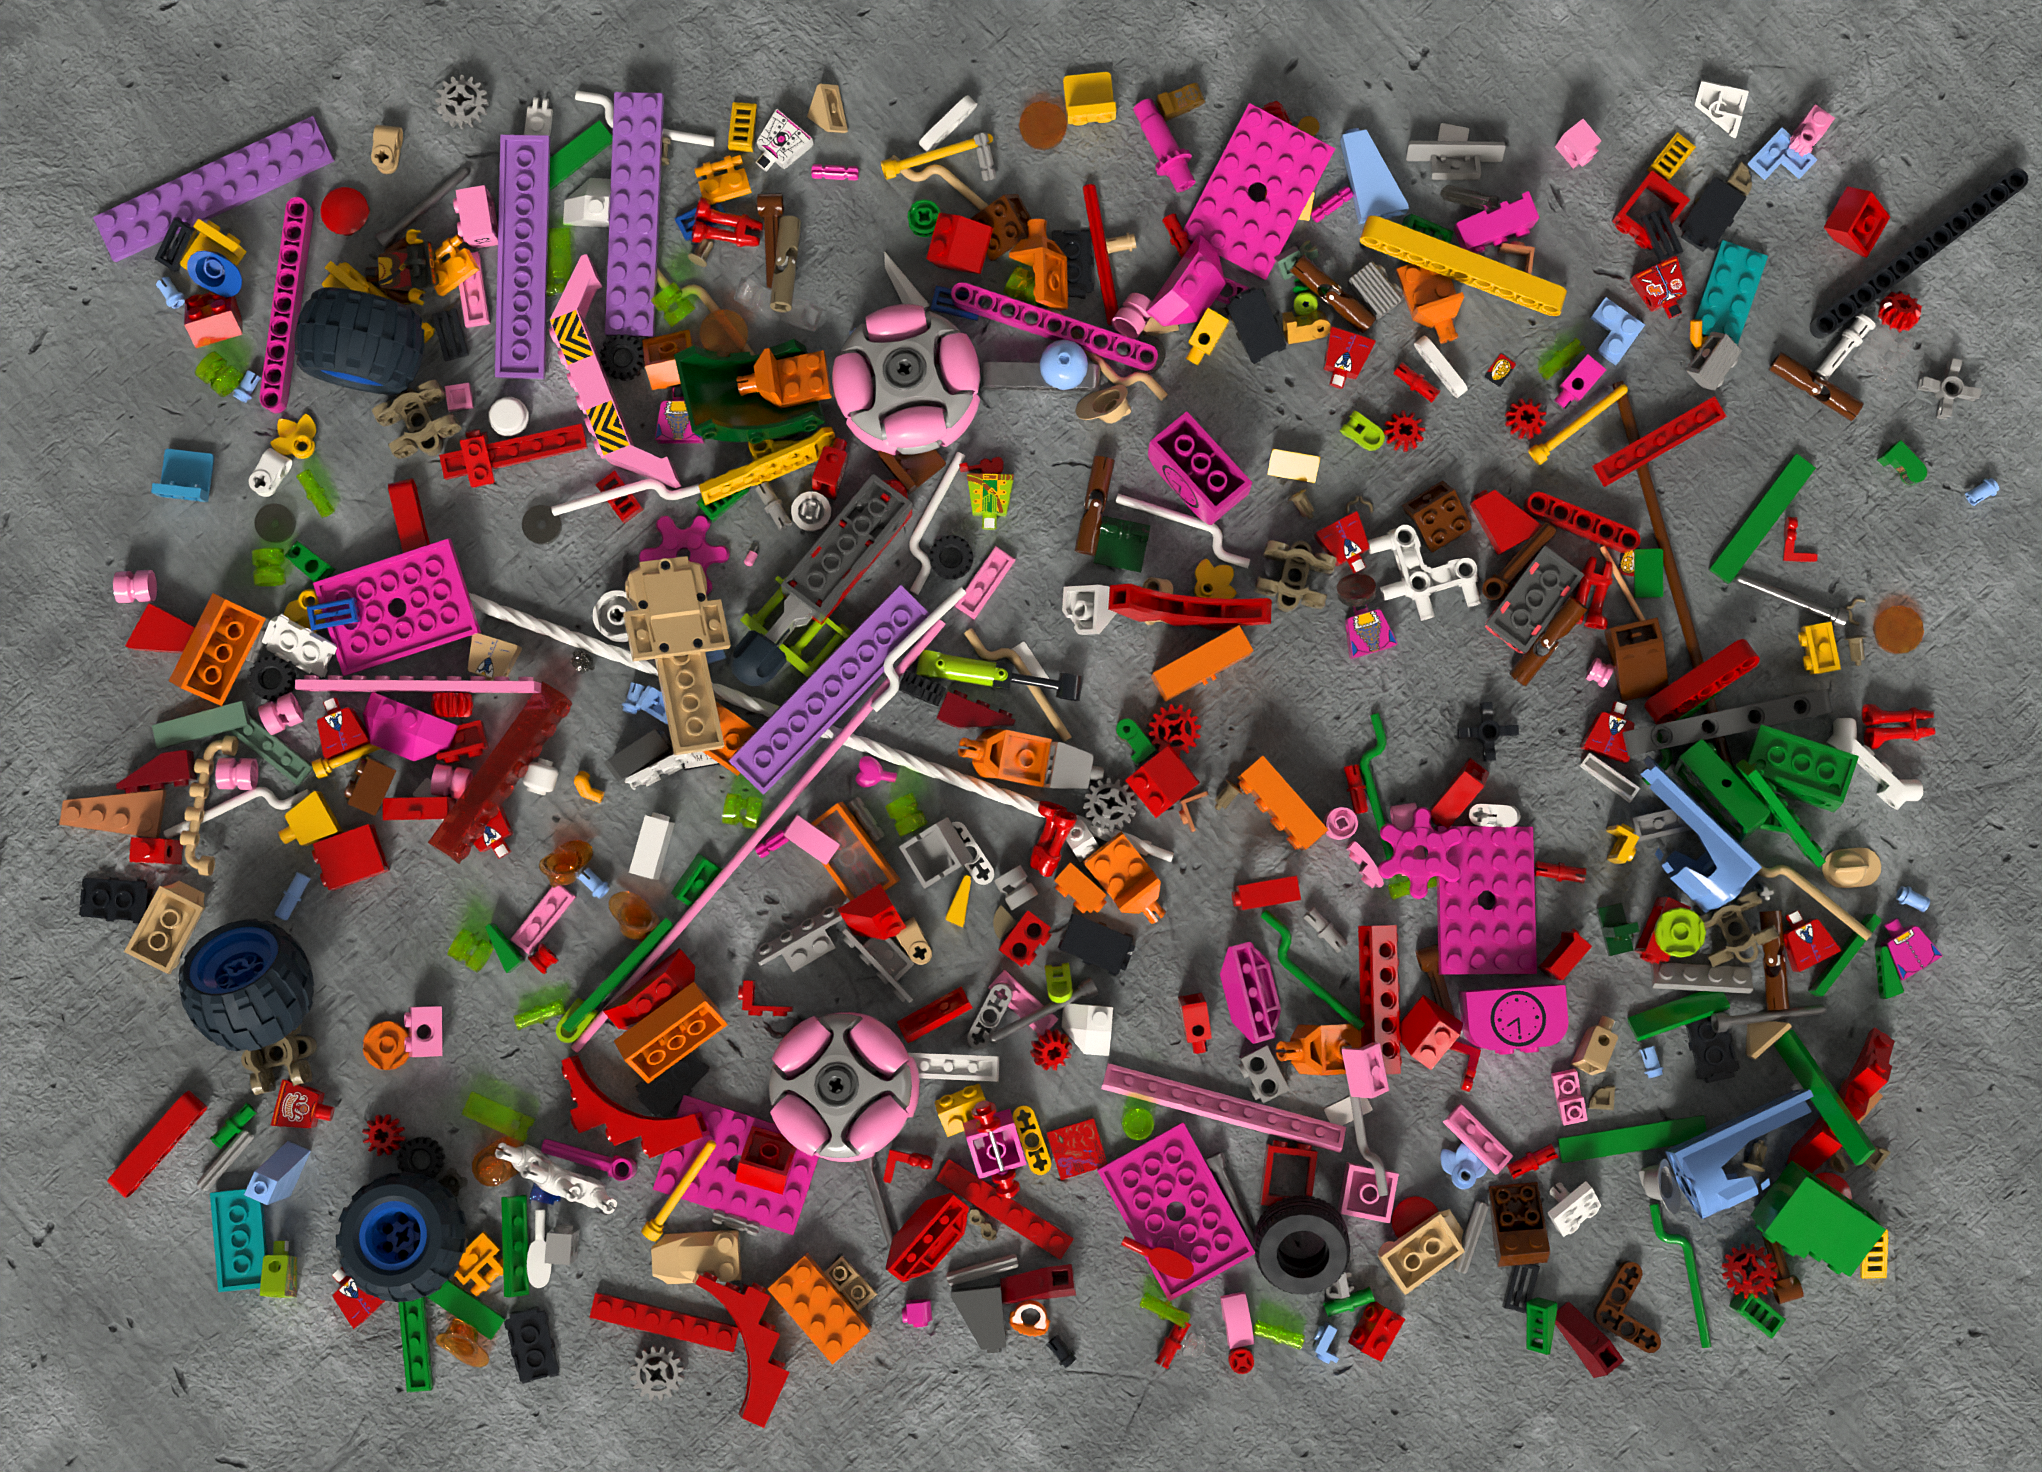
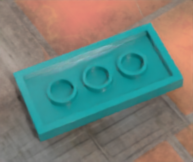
[1689,240,1768,346]
[210,1188,268,1292]

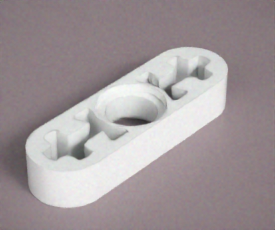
[919,95,977,152]
[1414,335,1468,398]
[952,822,994,885]

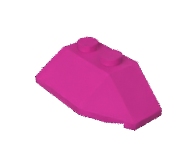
[1146,235,1226,326]
[363,692,458,761]
[1220,942,1281,1044]

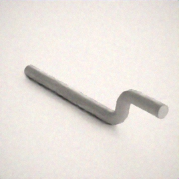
[1342,1045,1388,1196]

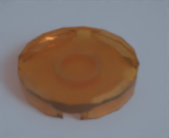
[1019,101,1067,150]
[700,309,748,357]
[1873,605,1924,654]

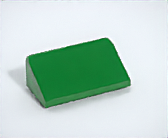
[1634,549,1663,599]
[671,853,723,907]

